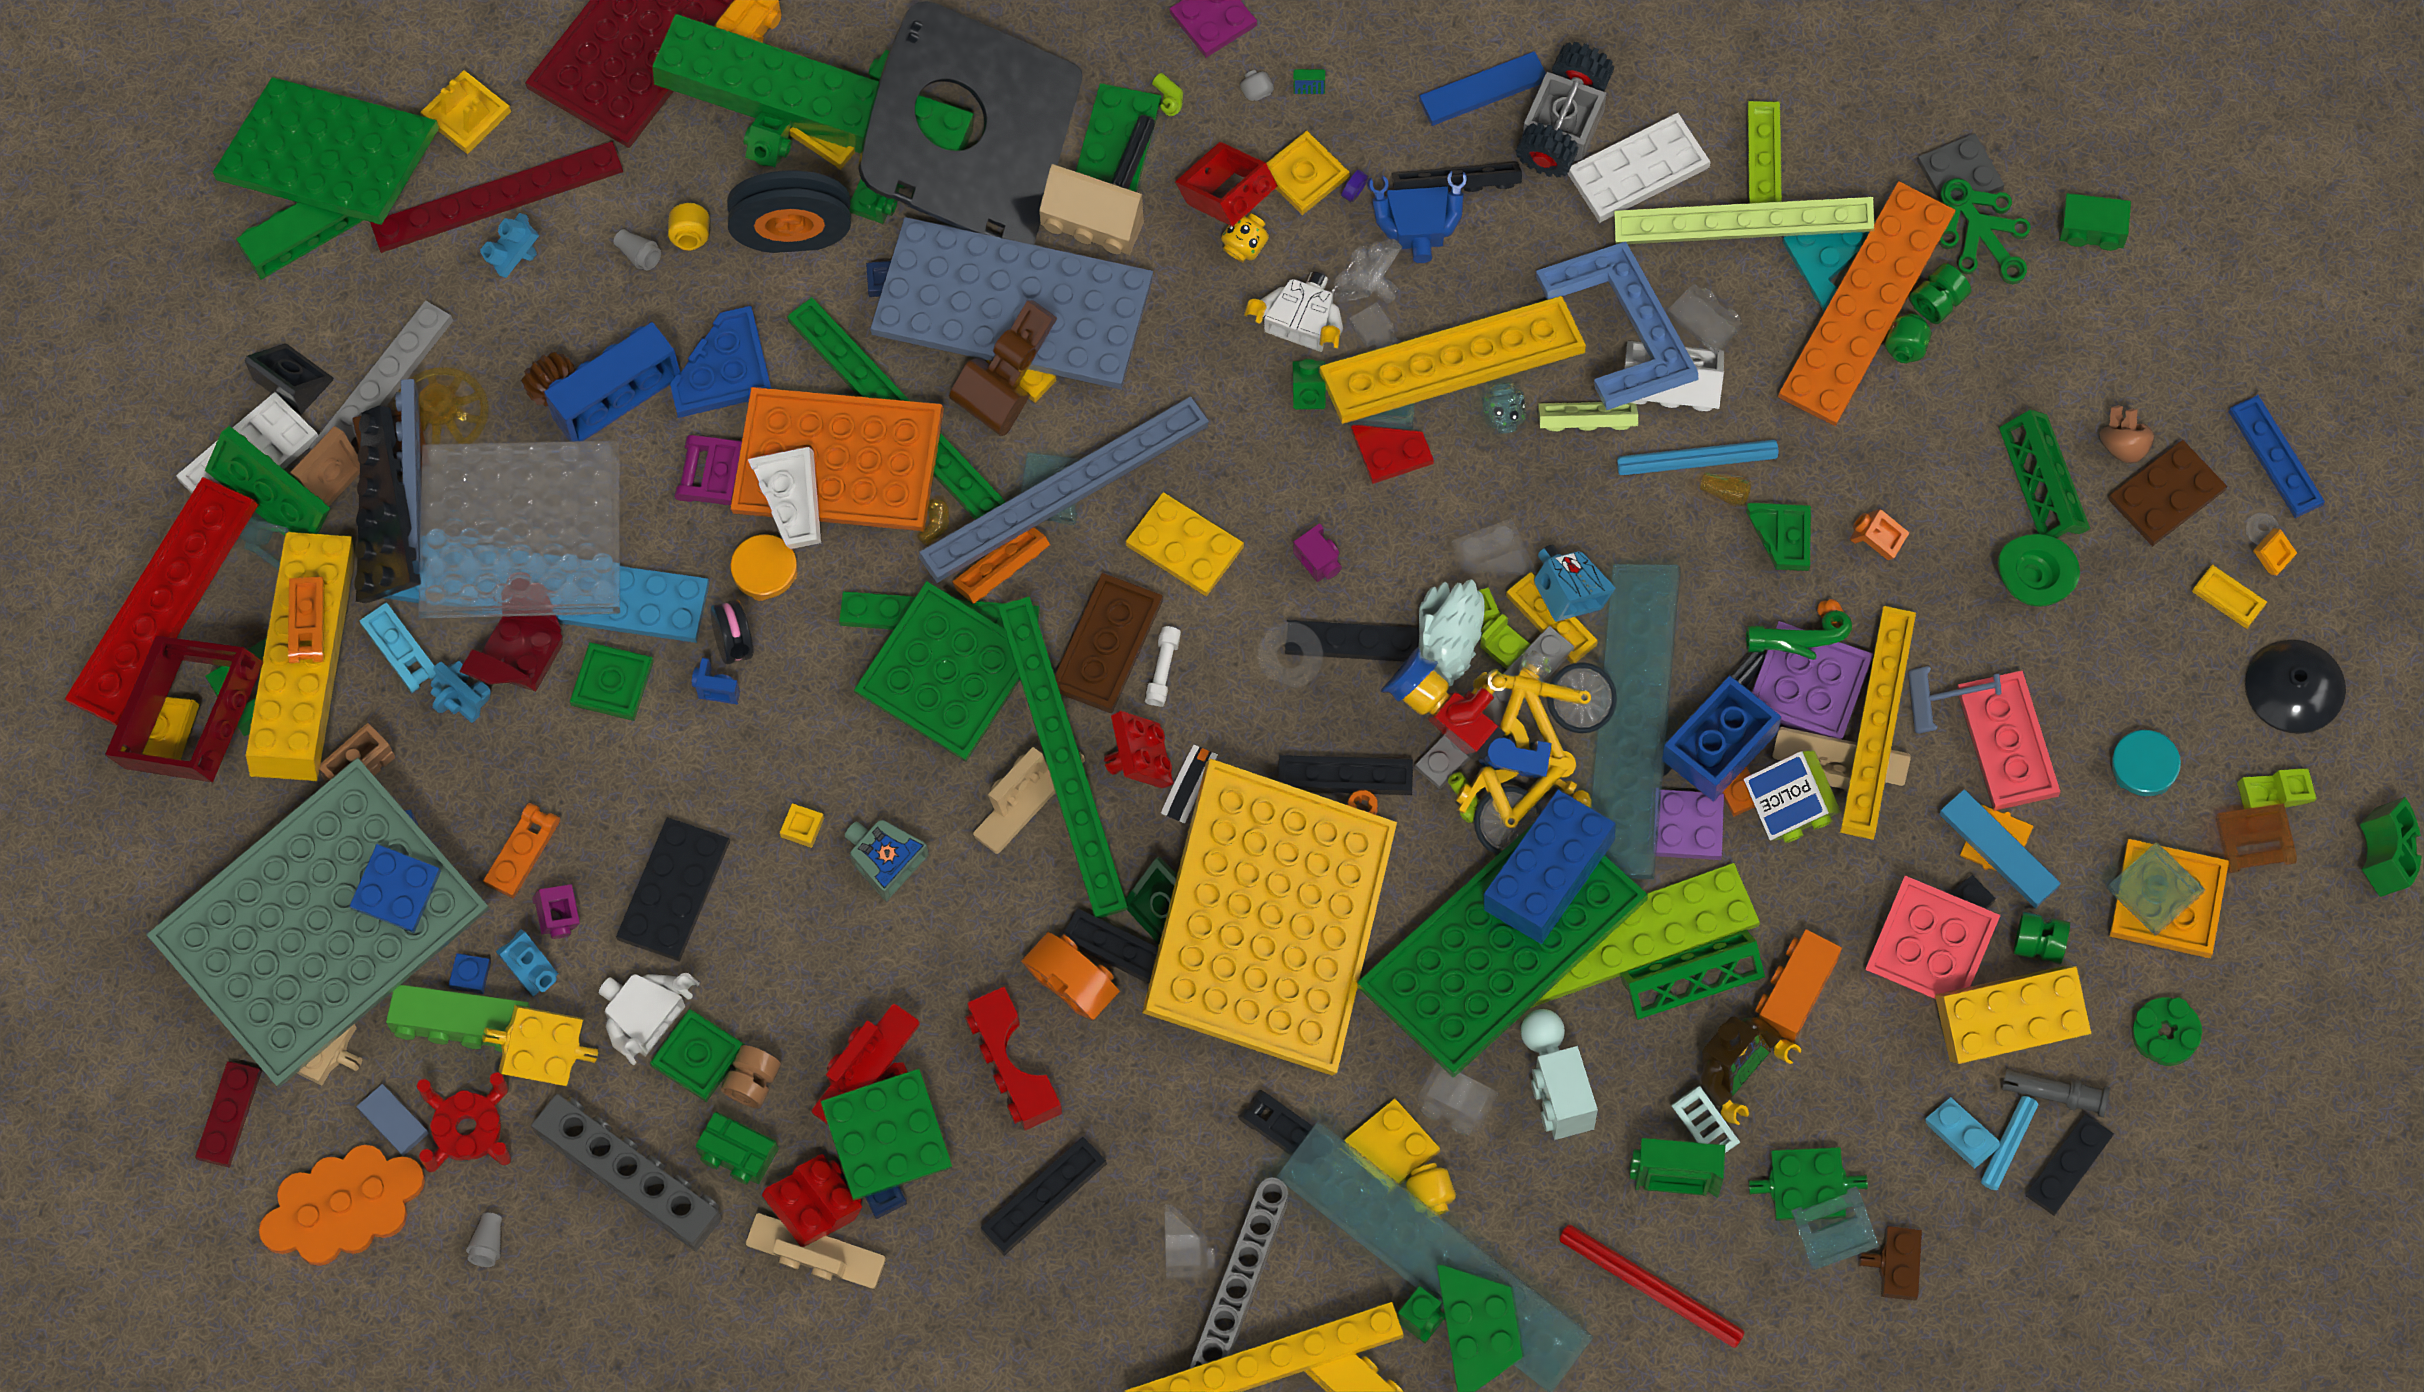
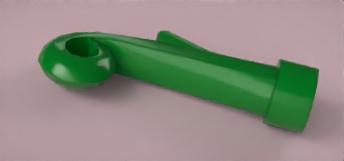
[1746,610,1852,660]

